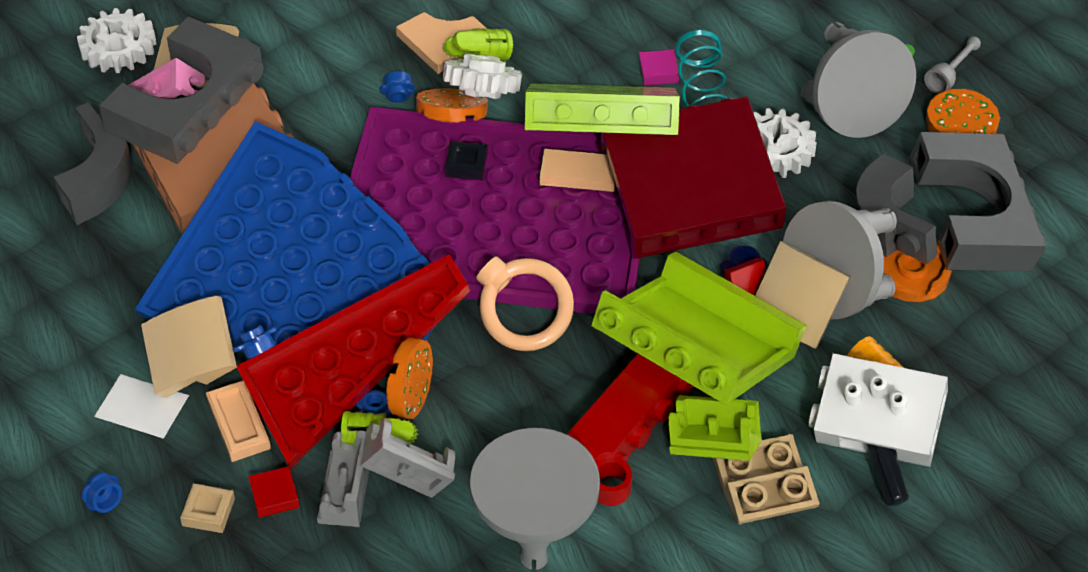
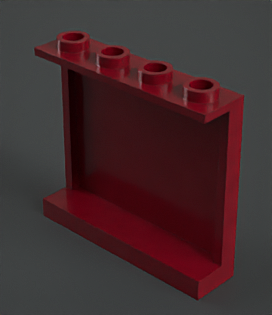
[601,96,786,259]

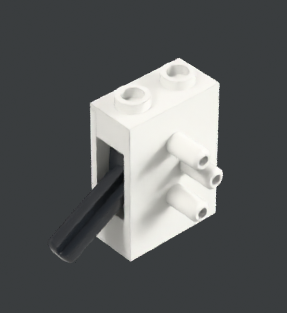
[809,353,948,506]

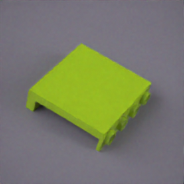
[525,83,680,135]
[591,252,807,405]

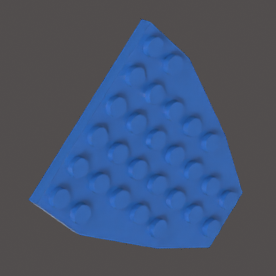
[135,121,434,352]

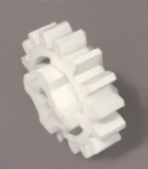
[77,8,157,73]
[443,54,522,99]
[753,108,817,178]

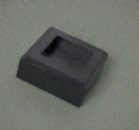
[445,141,488,181]

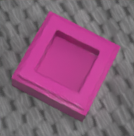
[639,49,679,86]

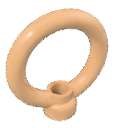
[476,256,574,351]

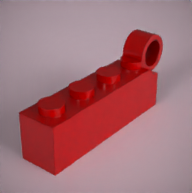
[567,354,694,506]

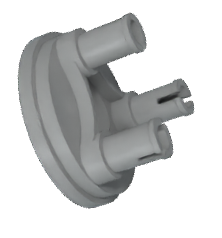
[801,22,916,138]
[783,201,897,319]
[470,428,600,570]

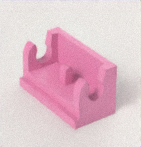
[129,58,205,99]

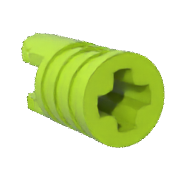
[442,28,513,61]
[341,411,419,444]

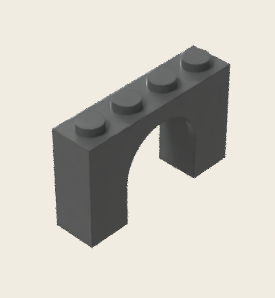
[99,16,264,164]
[909,132,1046,271]

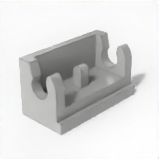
[361,418,455,498]
[317,431,370,527]

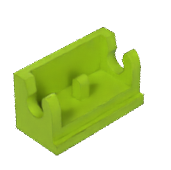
[669,395,762,461]

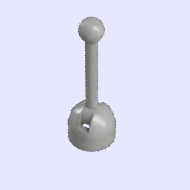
[924,36,981,94]

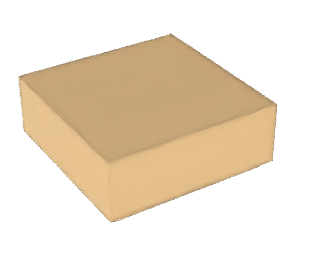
[180,483,235,533]

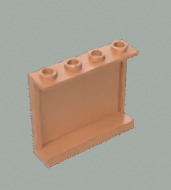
[132,83,293,235]

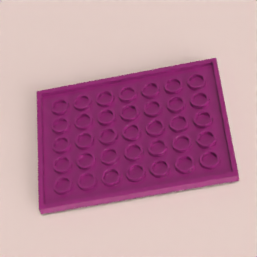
[350,107,641,314]

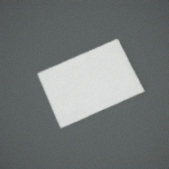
[94,374,189,439]

